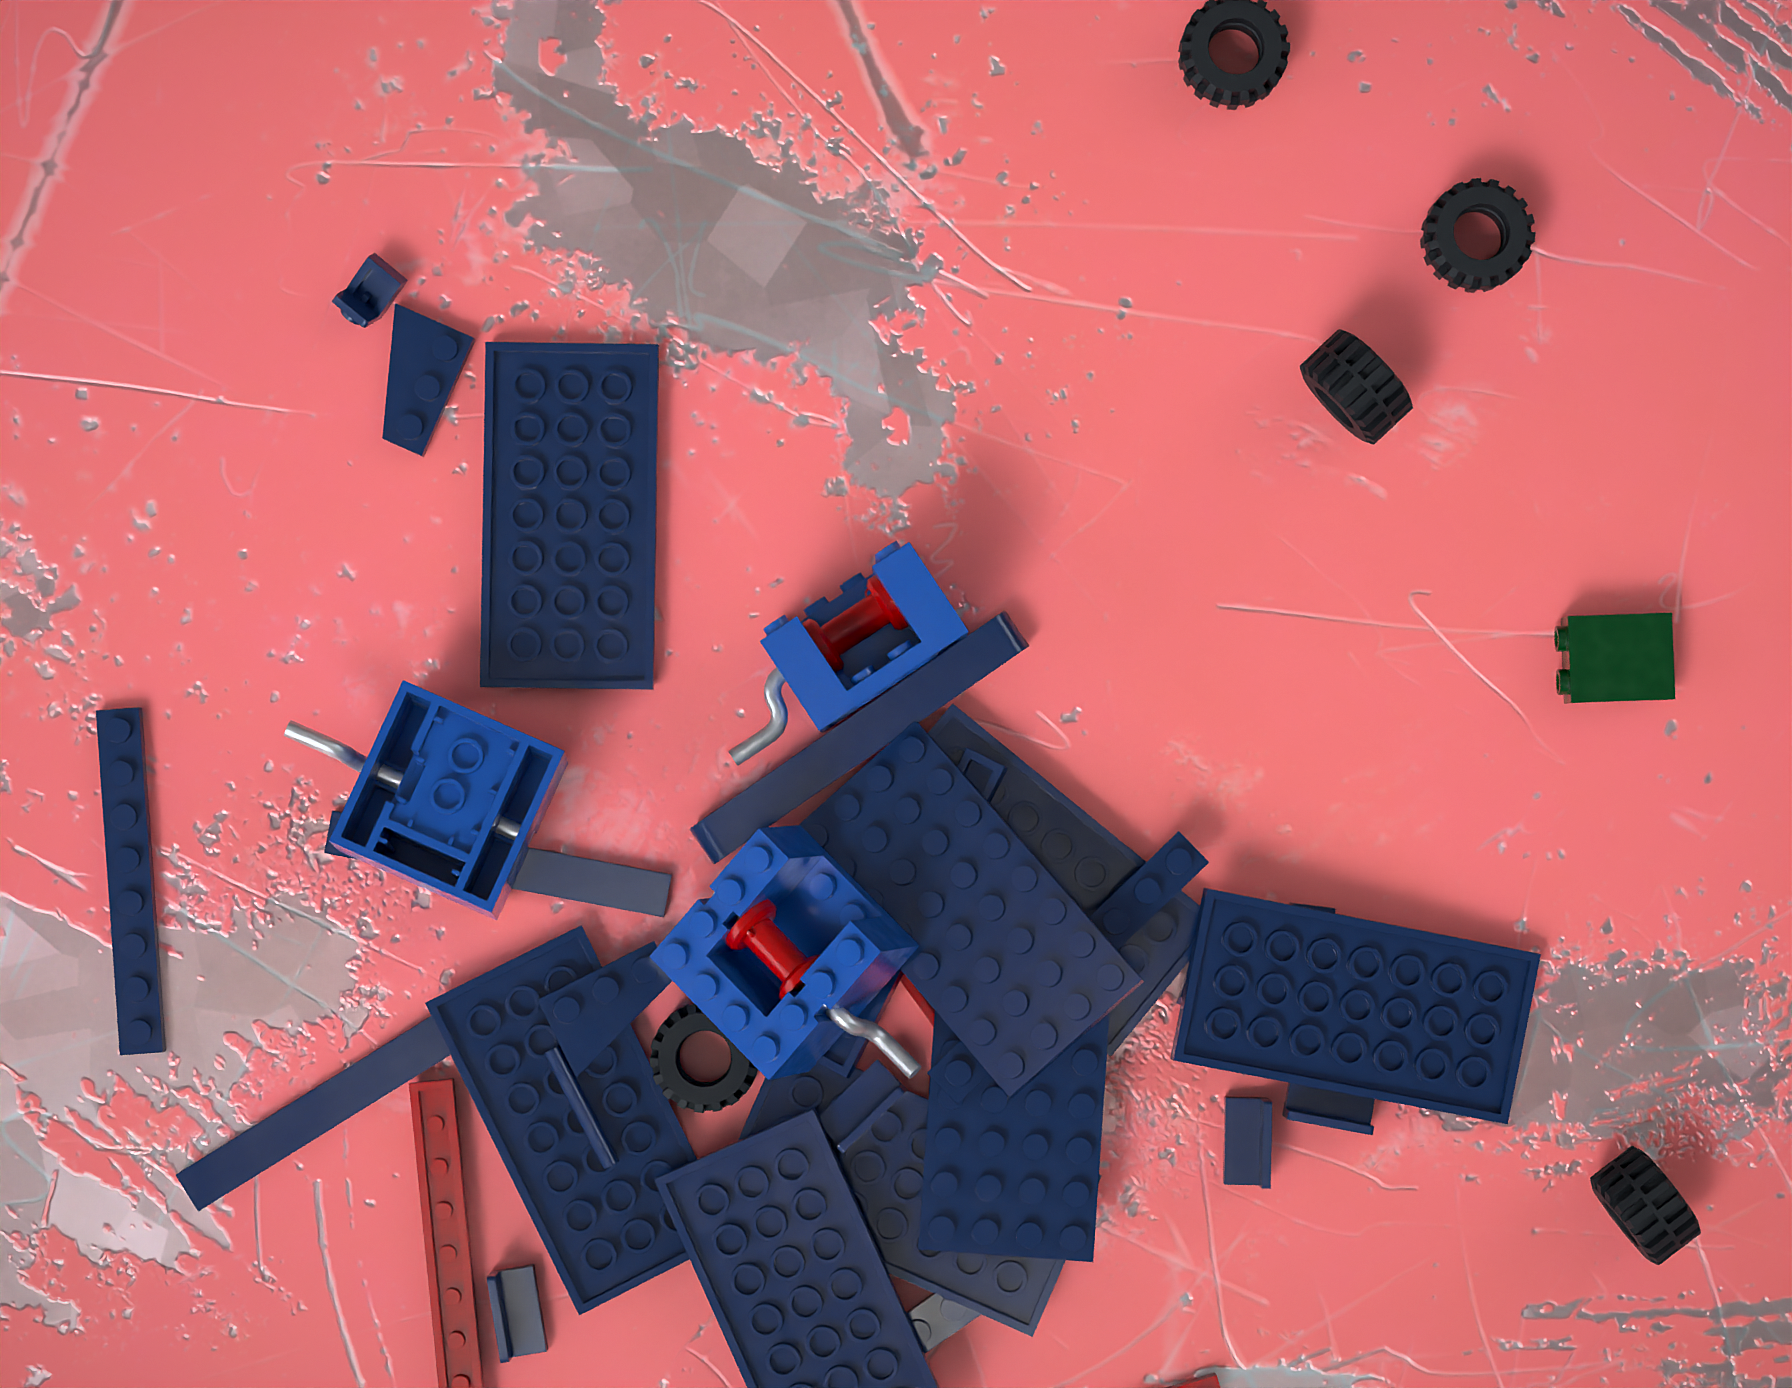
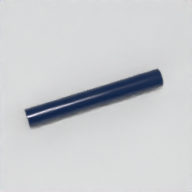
[544,1045,619,1169]

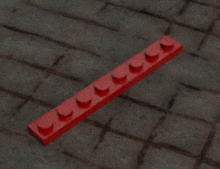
[409,1078,484,1388]

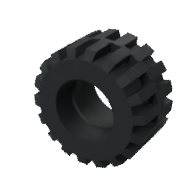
[1178,0,1290,110]
[1420,178,1536,293]
[1300,329,1413,445]
[650,1004,758,1113]
[1590,1146,1701,1265]

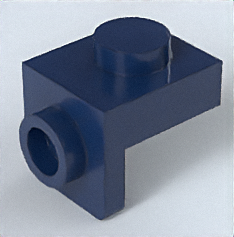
[332,253,408,328]

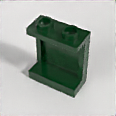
[1554,613,1675,704]

